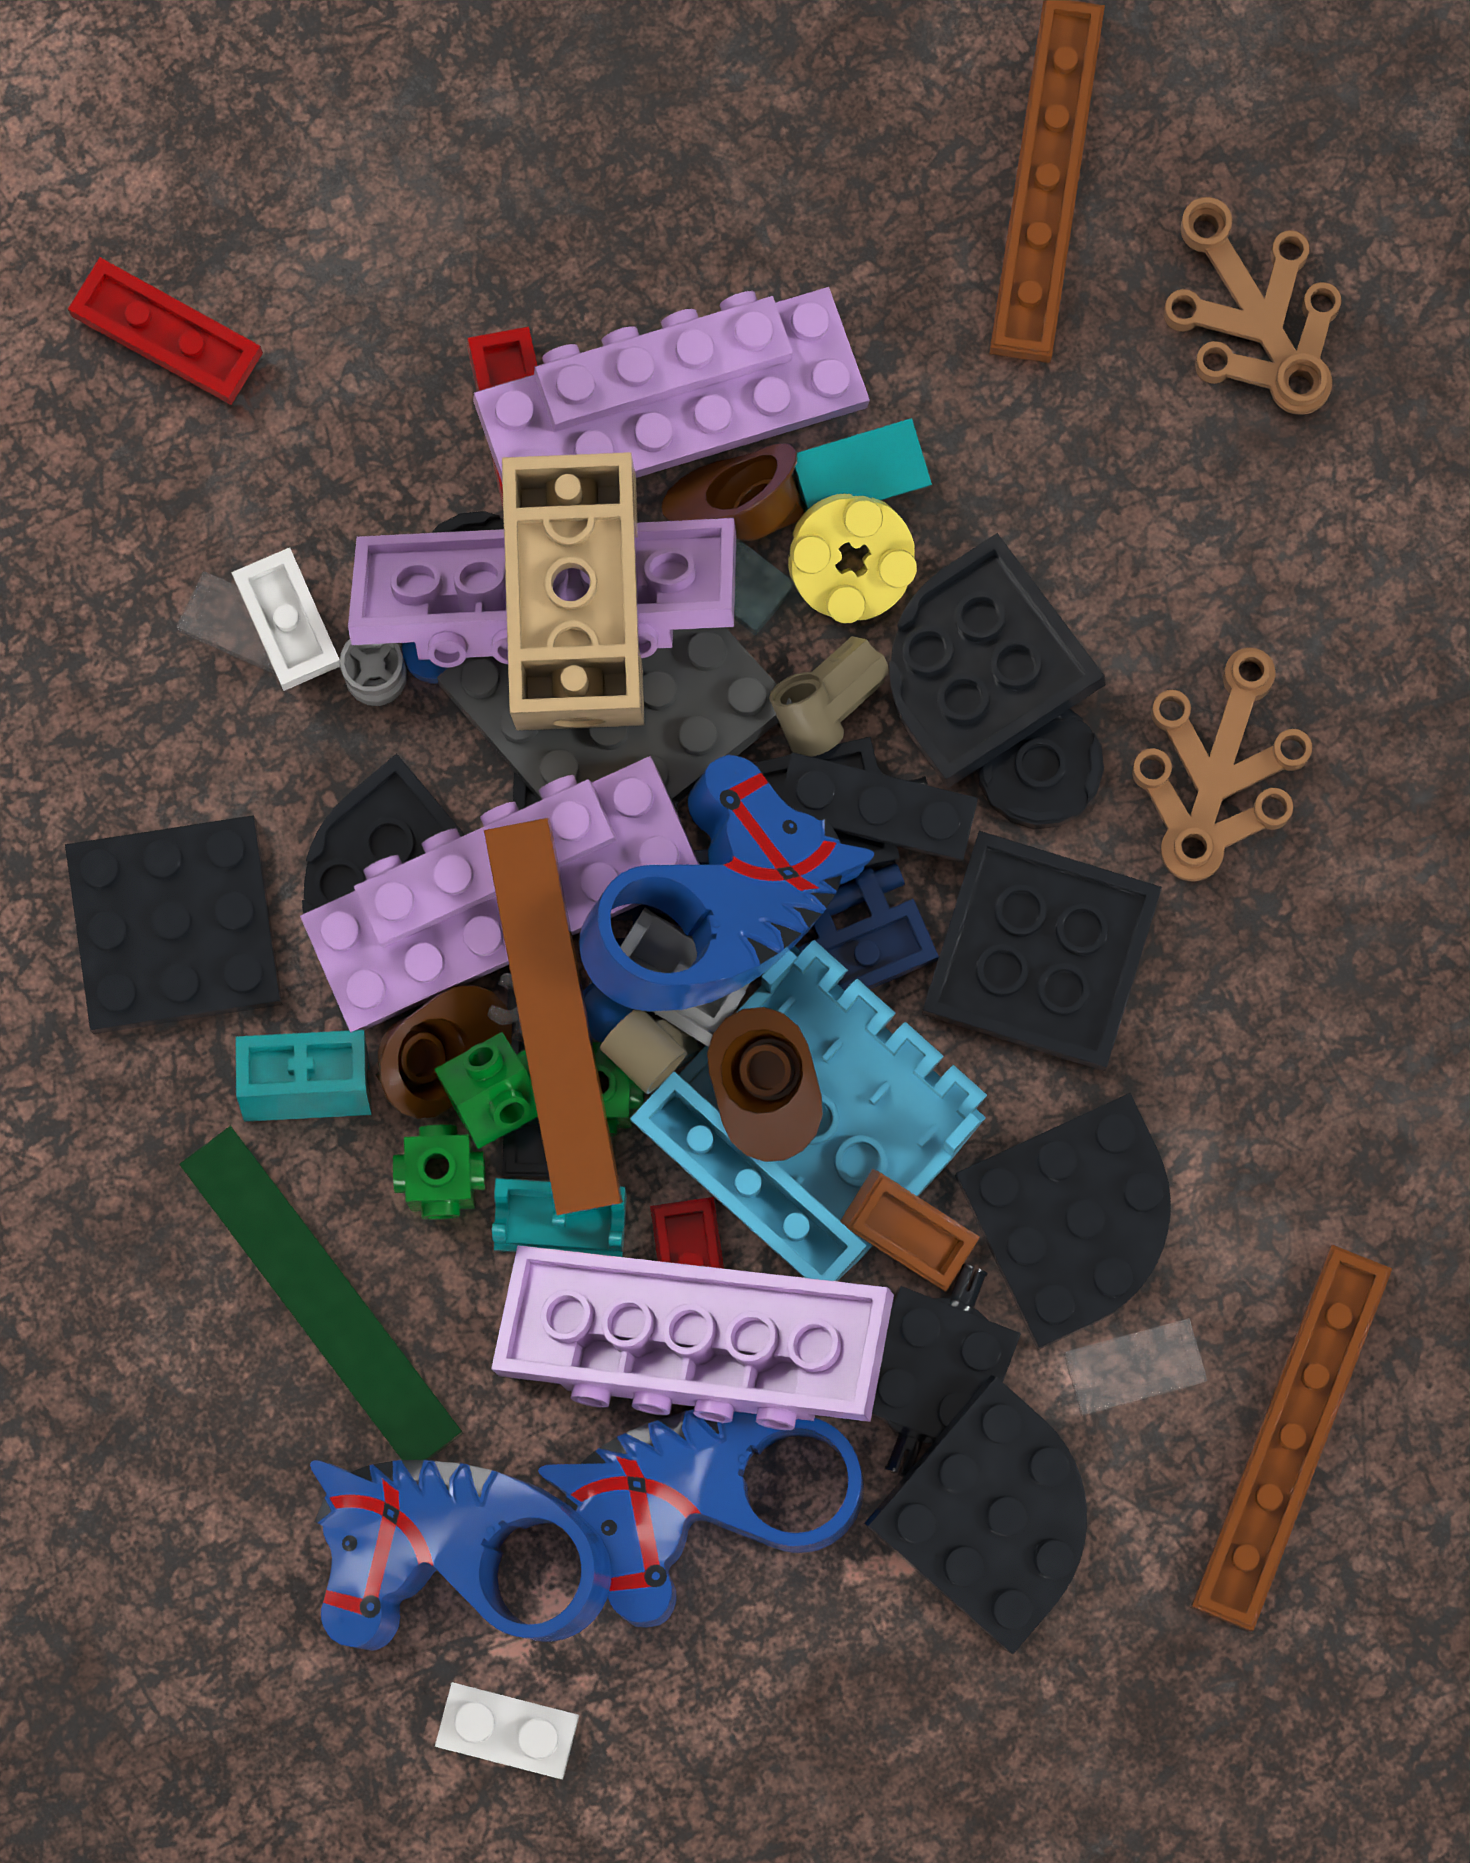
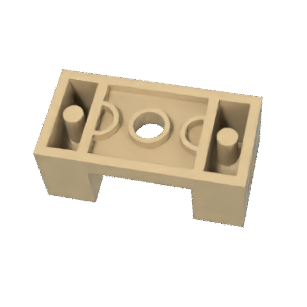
[502,452,644,731]

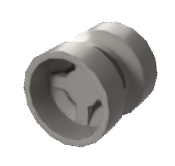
[340,639,407,706]

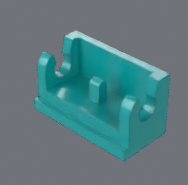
[792,418,932,511]
[236,1030,372,1122]
[492,1178,627,1257]

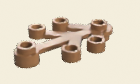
[1163,197,1342,415]
[1132,648,1312,882]

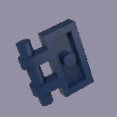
[797,862,939,991]

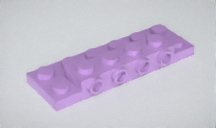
[473,287,870,485]
[348,518,736,668]
[300,756,700,1032]
[491,1245,894,1430]

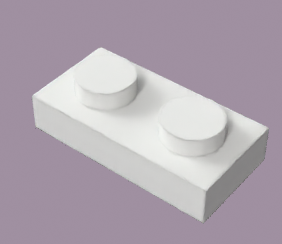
[231,547,340,691]
[435,1682,580,1780]

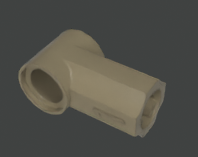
[769,636,889,757]
[600,1009,700,1094]

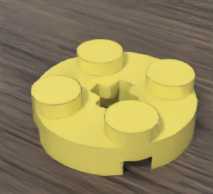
[788,494,917,623]

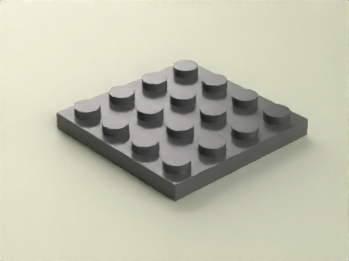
[437,627,793,806]

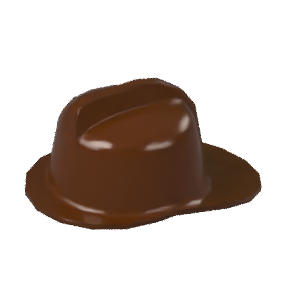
[662,444,806,541]
[375,985,512,1119]
[707,1007,823,1162]

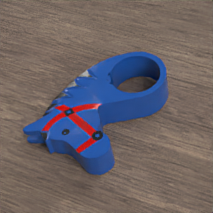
[579,755,874,1011]
[538,1409,864,1628]
[310,1460,612,1650]

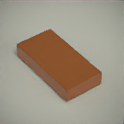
[840,1169,980,1292]

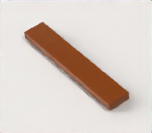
[989,0,1105,363]
[484,818,623,1215]
[1191,1245,1392,1632]

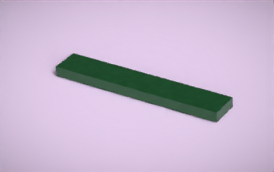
[179,1125,463,1460]

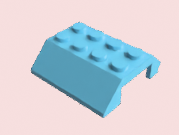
[630,940,987,1281]

